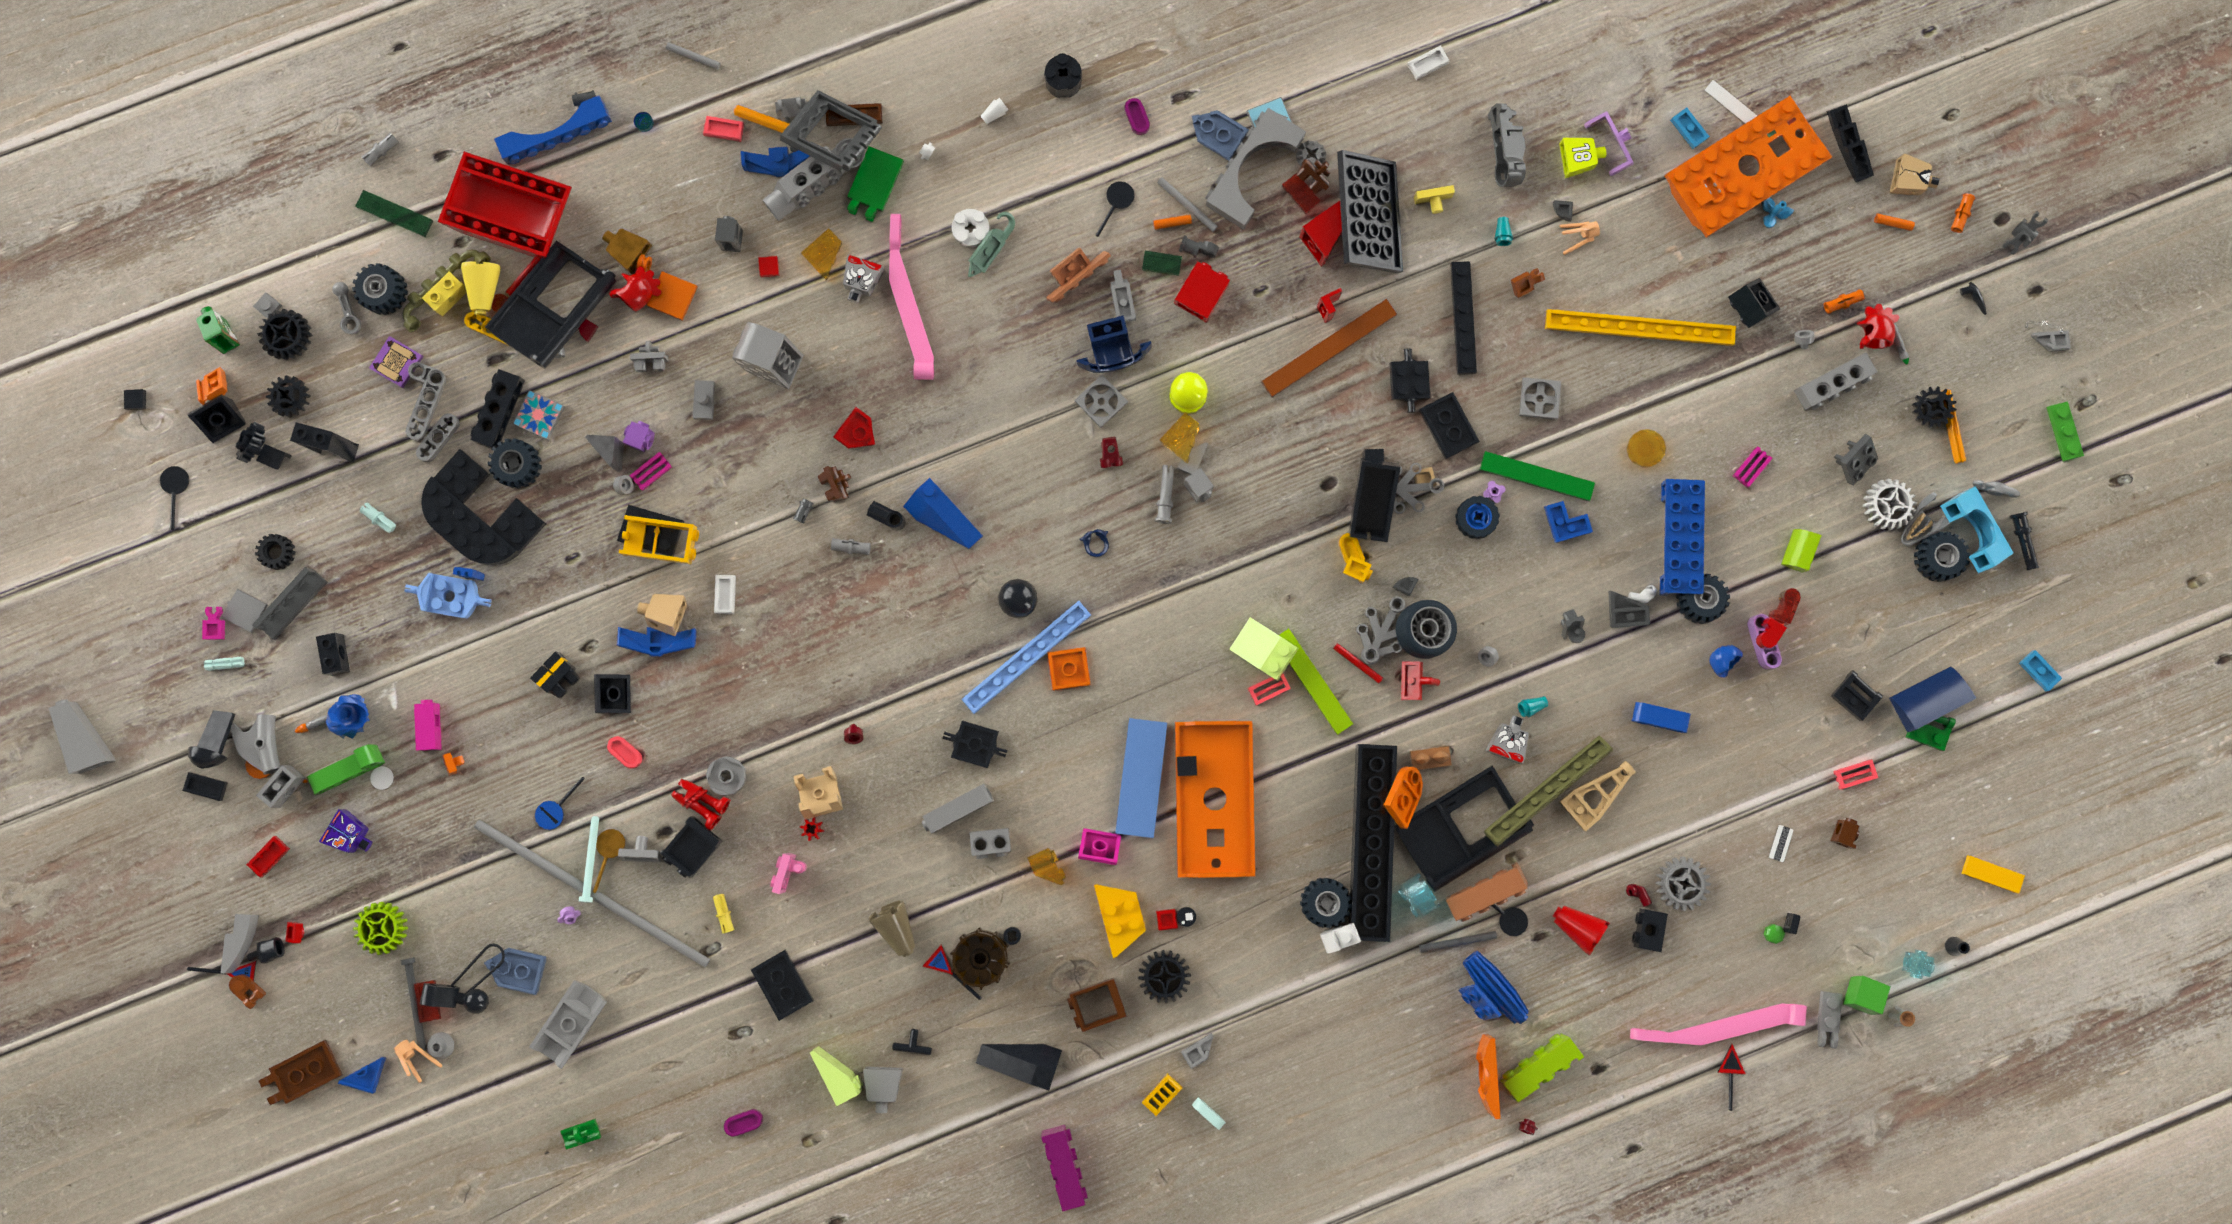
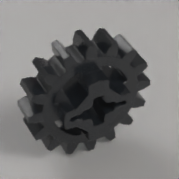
[266,375,311,418]
[1912,386,1957,428]
[236,422,266,463]

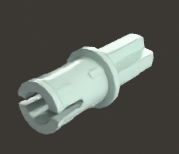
[359,503,396,533]

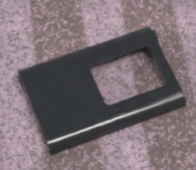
[485,240,616,369]
[1394,765,1534,892]

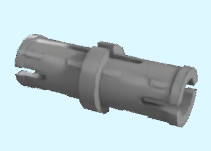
[361,133,399,166]
[831,538,871,555]

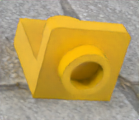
[1343,555,1373,583]

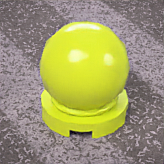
[1169,372,1208,414]

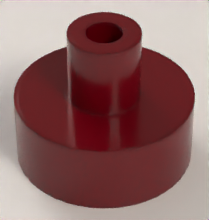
[844,724,863,744]

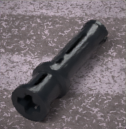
[2010,511,2039,570]

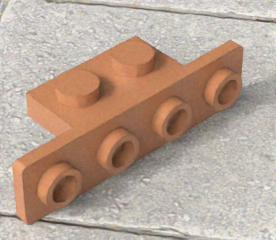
[1046,248,1111,303]

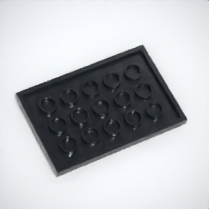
[1337,150,1403,273]

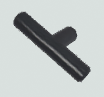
[892,1029,932,1055]

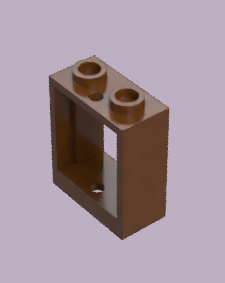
[1067,977,1127,1032]

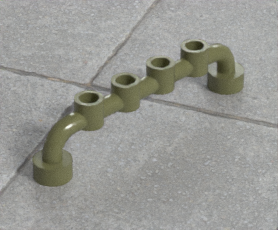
[402,249,491,332]

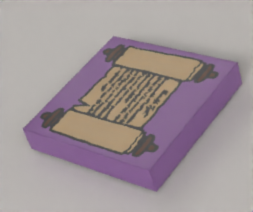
[369,336,424,388]

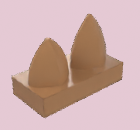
[1410,746,1452,770]

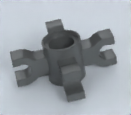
[2002,211,2048,255]

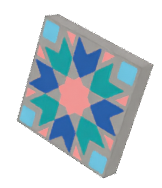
[513,390,565,441]

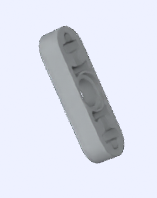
[416,413,460,462]

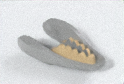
[1901,492,1950,546]

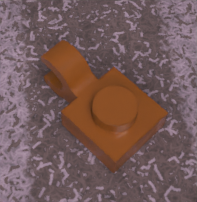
[1511,268,1545,298]

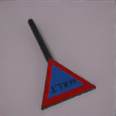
[922,944,982,1000]
[187,961,257,981]

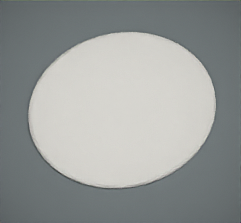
[370,766,394,790]

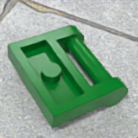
[1905,716,1956,751]

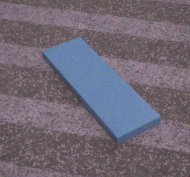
[1115,718,1167,838]

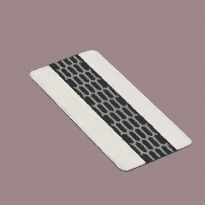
[1769,825,1793,862]

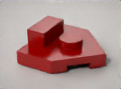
[833,407,875,449]

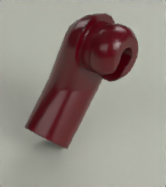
[1626,884,1652,907]

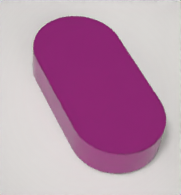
[1124,98,1150,135]
[724,1109,763,1137]

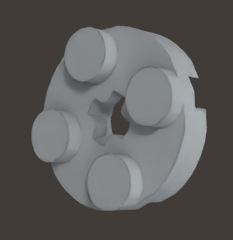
[706,757,746,795]

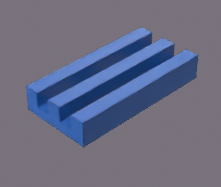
[453,567,485,581]

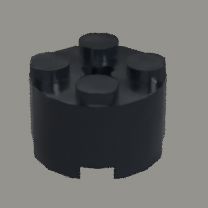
[1044,53,1082,98]

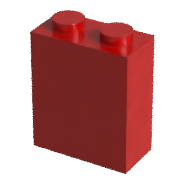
[1174,261,1230,323]

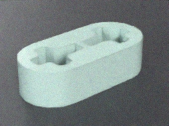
[1192,1097,1226,1130]

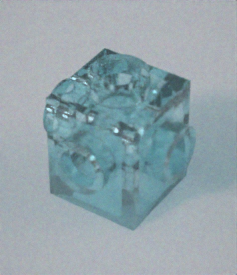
[1902,949,1935,979]

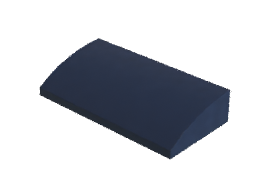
[1889,666,1976,732]

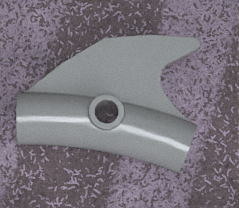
[231,715,281,775]

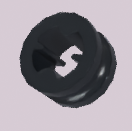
[1003,927,1021,945]

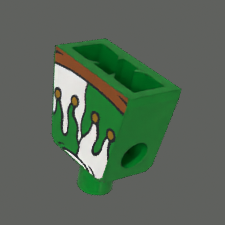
[196,306,240,354]

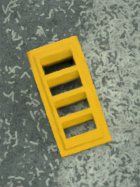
[1141,1073,1182,1116]

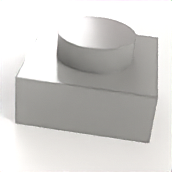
[253,292,282,319]

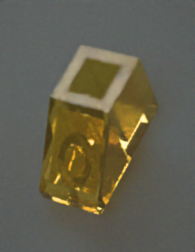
[1027,848,1066,885]

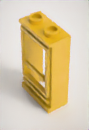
[619,515,699,565]

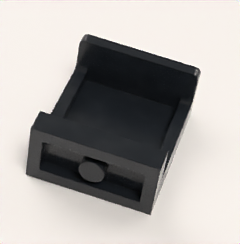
[660,816,723,878]

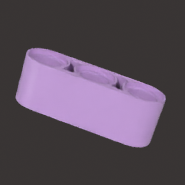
[1747,614,1782,669]

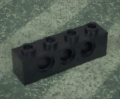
[470,369,525,449]

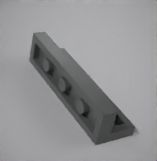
[252,567,328,639]

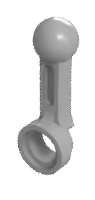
[332,282,361,334]

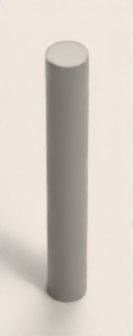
[666,42,721,70]

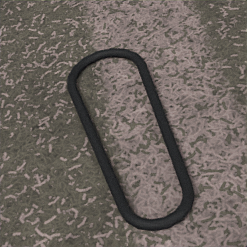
[451,943,505,993]

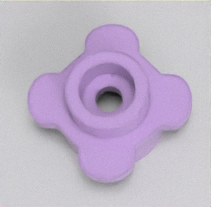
[1483,481,1506,503]
[557,906,581,925]

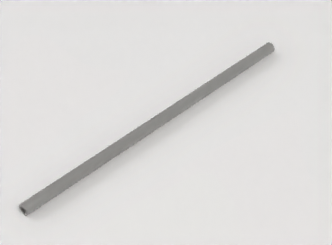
[474,820,711,968]

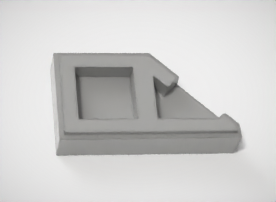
[2031,330,2071,352]

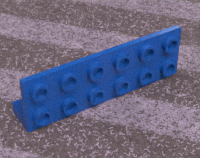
[1659,479,1705,596]

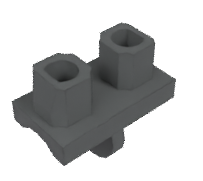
[1561,609,1586,643]

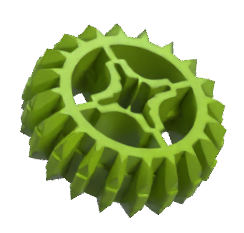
[353,902,408,955]

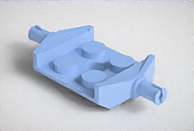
[404,573,492,619]

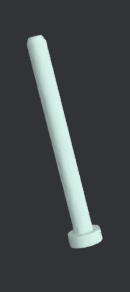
[578,816,599,903]

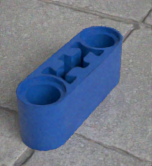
[1632,702,1691,733]

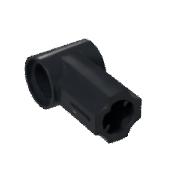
[866,501,906,531]

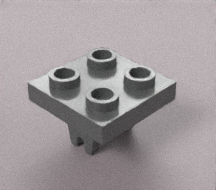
[1834,434,1878,486]

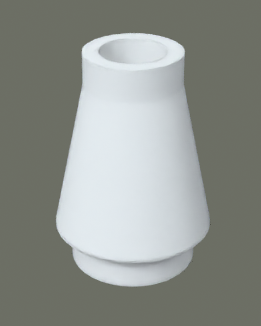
[980,98,1009,124]

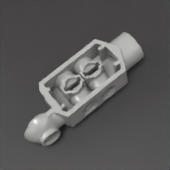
[762,138,865,221]

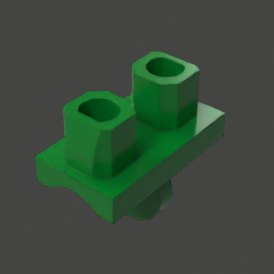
[560,1118,601,1150]

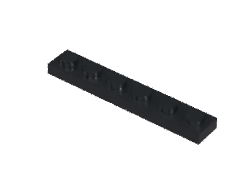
[1450,261,1477,375]

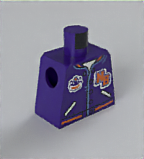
[319,809,373,853]

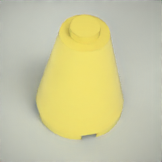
[461,262,501,315]

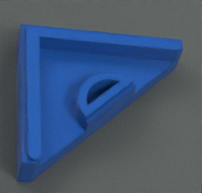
[338,1057,386,1094]

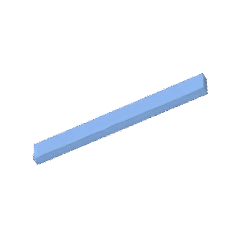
[961,601,1091,714]

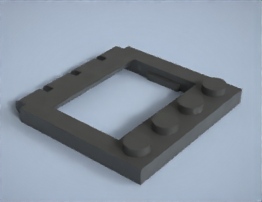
[780,90,882,171]

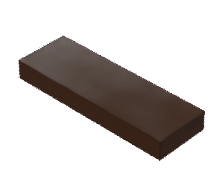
[826,103,883,126]

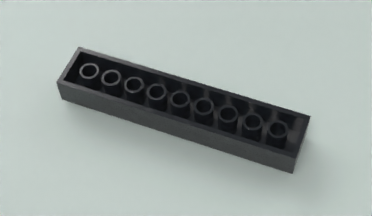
[1349,744,1397,942]

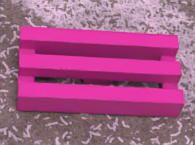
[1733,446,1772,488]
[629,452,672,491]

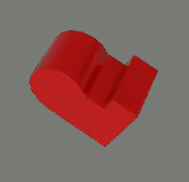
[1756,617,1787,649]

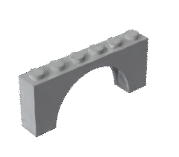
[1205,108,1306,230]

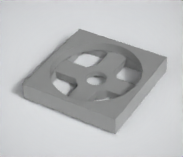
[1075,375,1128,428]
[1519,377,1561,420]

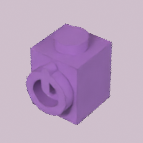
[623,421,655,452]

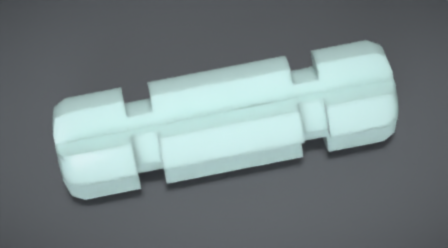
[204,657,245,671]

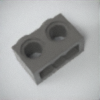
[715,216,743,252]

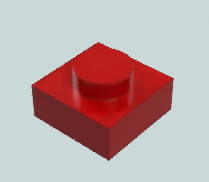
[285,922,304,943]

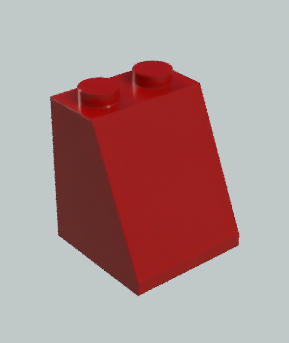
[1299,201,1342,267]

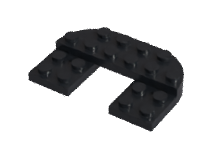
[421,449,546,565]

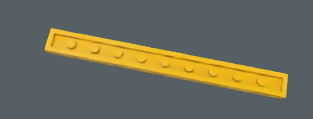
[1545,309,1736,346]

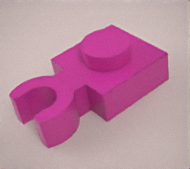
[202,607,225,640]

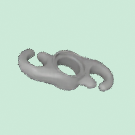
[1973,480,2020,497]

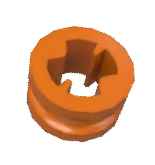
[636,254,652,272]

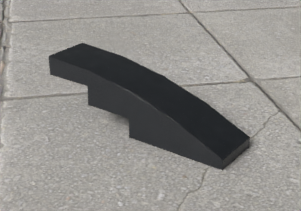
[1826,104,1874,182]

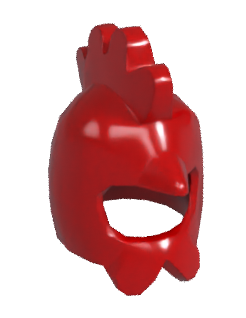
[609,266,662,312]
[1857,304,1900,349]

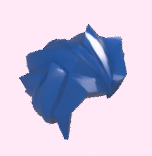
[326,694,370,739]

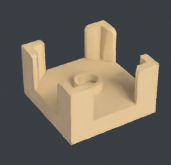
[793,766,843,820]

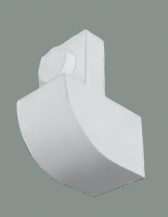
[1320,923,1361,953]

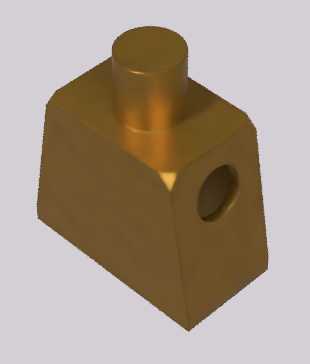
[602,229,652,275]

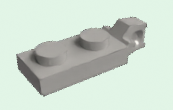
[1110,270,1136,323]

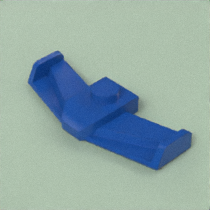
[741,146,810,177]
[617,627,696,657]

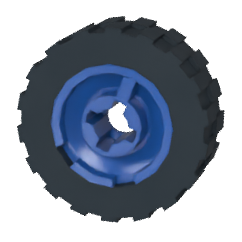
[1455,496,1500,539]

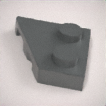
[1608,590,1650,628]

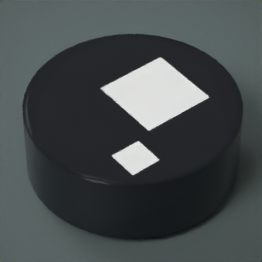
[1177,907,1196,927]

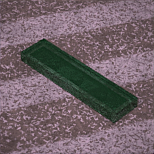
[355,190,433,238]

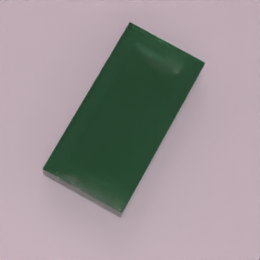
[1142,250,1182,276]

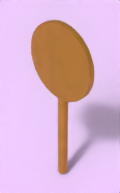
[593,829,625,893]

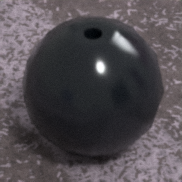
[998,579,1038,618]

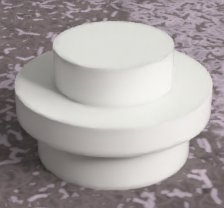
[919,142,935,161]

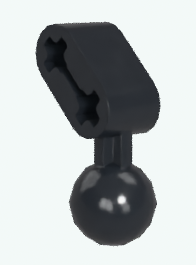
[420,983,489,1014]

